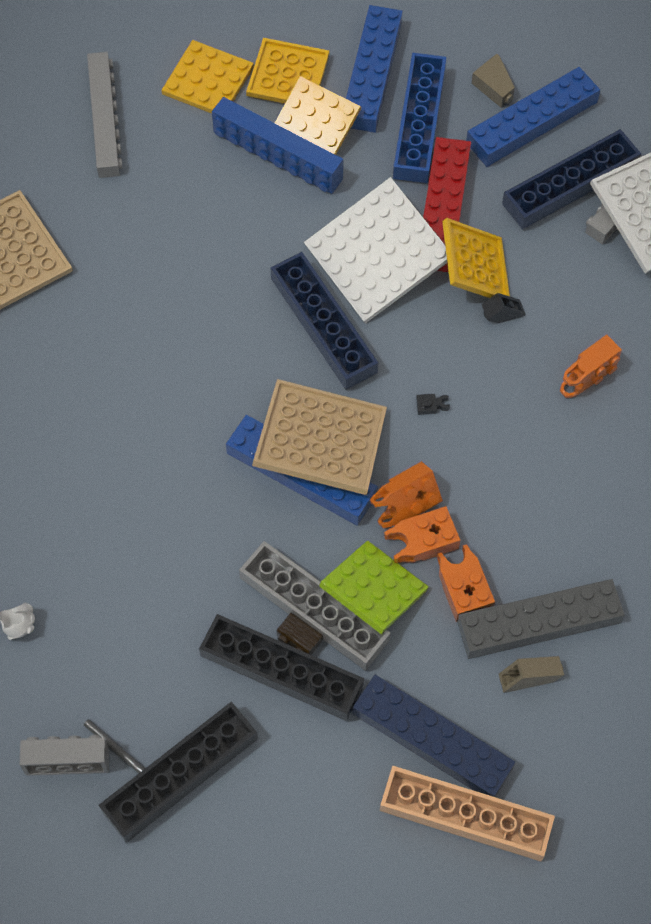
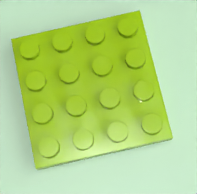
[319,540,429,634]

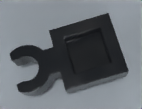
[416,394,450,415]

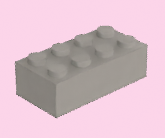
[20,735,109,776]

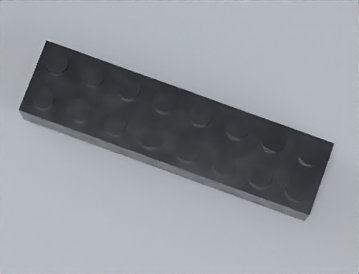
[199,614,364,721]
[99,701,258,843]

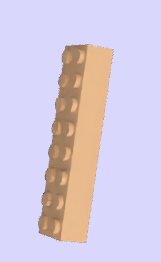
[380,765,555,862]

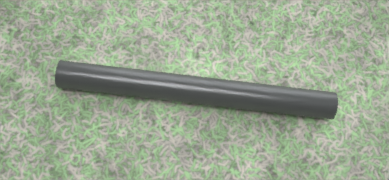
[84,719,145,774]

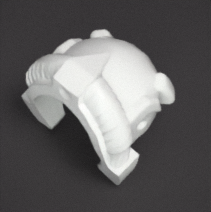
[0,602,35,640]

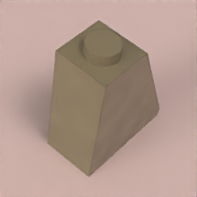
[472,54,515,108]
[499,656,564,693]

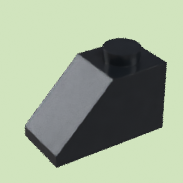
[481,293,526,323]

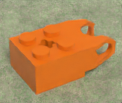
[560,334,622,398]
[370,461,443,528]
[384,506,460,563]
[437,544,495,622]

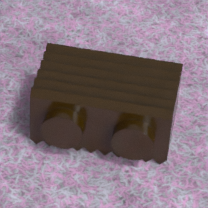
[276,613,323,655]

